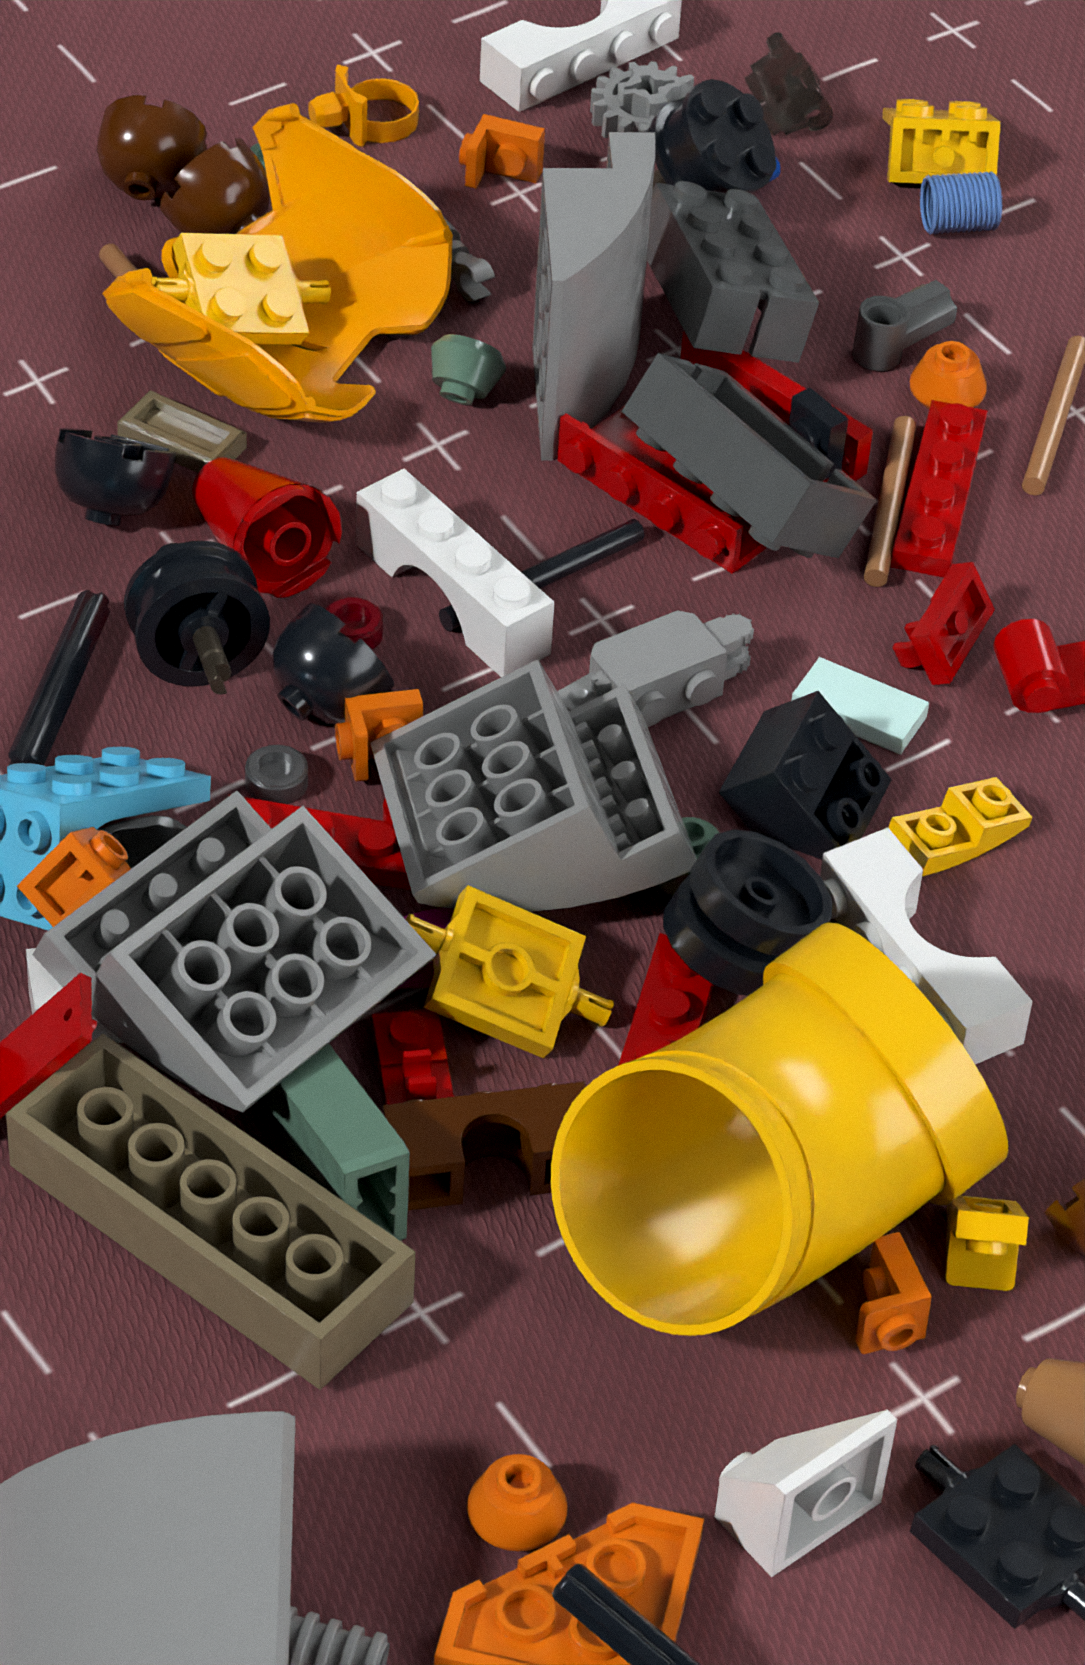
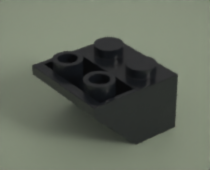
[719,690,892,860]

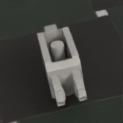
[557,610,754,727]

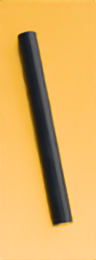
[439,519,645,632]

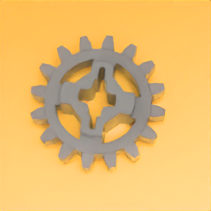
[590,61,694,138]

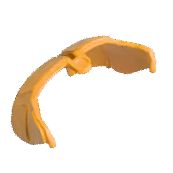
[102,103,453,423]

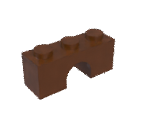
[383,1081,586,1211]

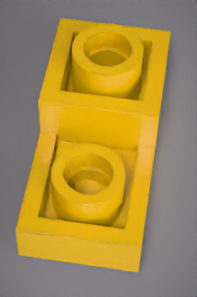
[888,777,1033,876]

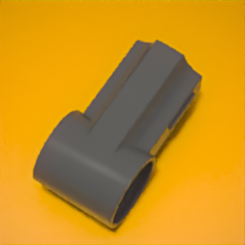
[852,280,957,371]

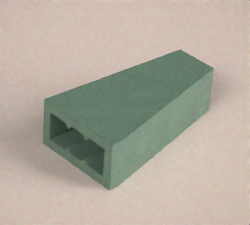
[258,1044,410,1240]

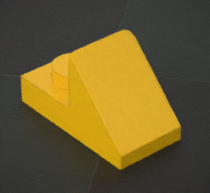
[945,1196,1029,1291]

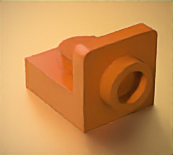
[459,114,545,189]
[335,689,423,782]
[17,827,132,927]
[855,1231,932,1354]

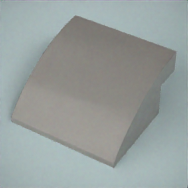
[532,132,655,460]
[370,659,697,912]
[32,791,437,1112]
[0,1411,295,1665]

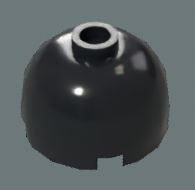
[54,428,176,526]
[272,603,394,725]

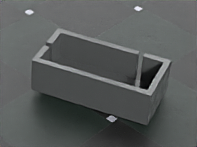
[647,181,819,363]
[621,353,876,558]

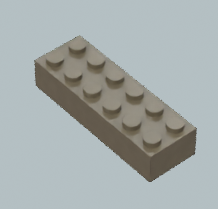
[6,1033,416,1390]

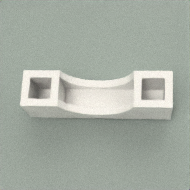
[480,0,682,112]
[356,469,554,677]
[820,828,1033,1064]

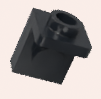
[789,387,849,481]

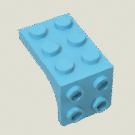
[0,747,211,931]

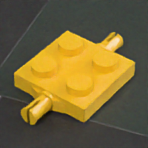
[151,233,331,345]
[405,885,614,1058]

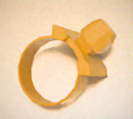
[308,64,419,147]

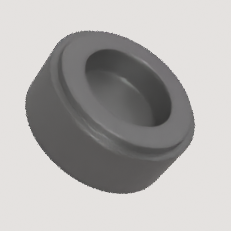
[245,745,308,804]

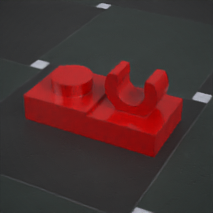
[892,562,995,685]
[372,1009,454,1105]

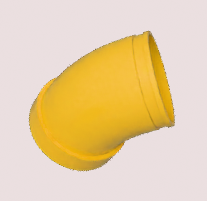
[551,922,1008,1336]

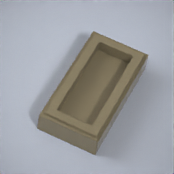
[117,390,247,473]

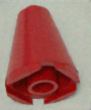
[192,457,342,598]

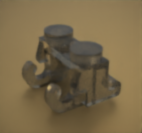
[744,32,833,136]

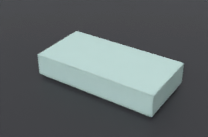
[792,657,929,755]

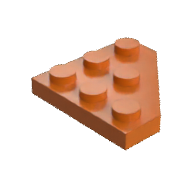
[434,1502,704,1665]

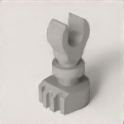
[444,217,495,302]

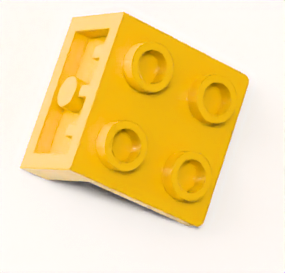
[882,99,1001,184]

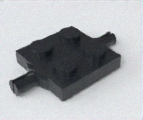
[910,1444,1085,1629]

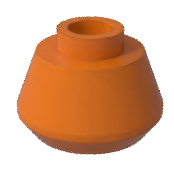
[909,341,987,409]
[467,1454,567,1551]

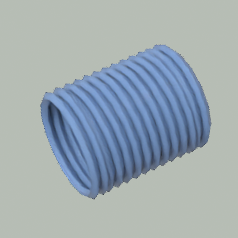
[920,171,1002,234]

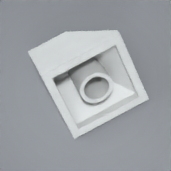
[715,1410,897,1577]

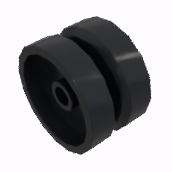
[663,829,832,996]

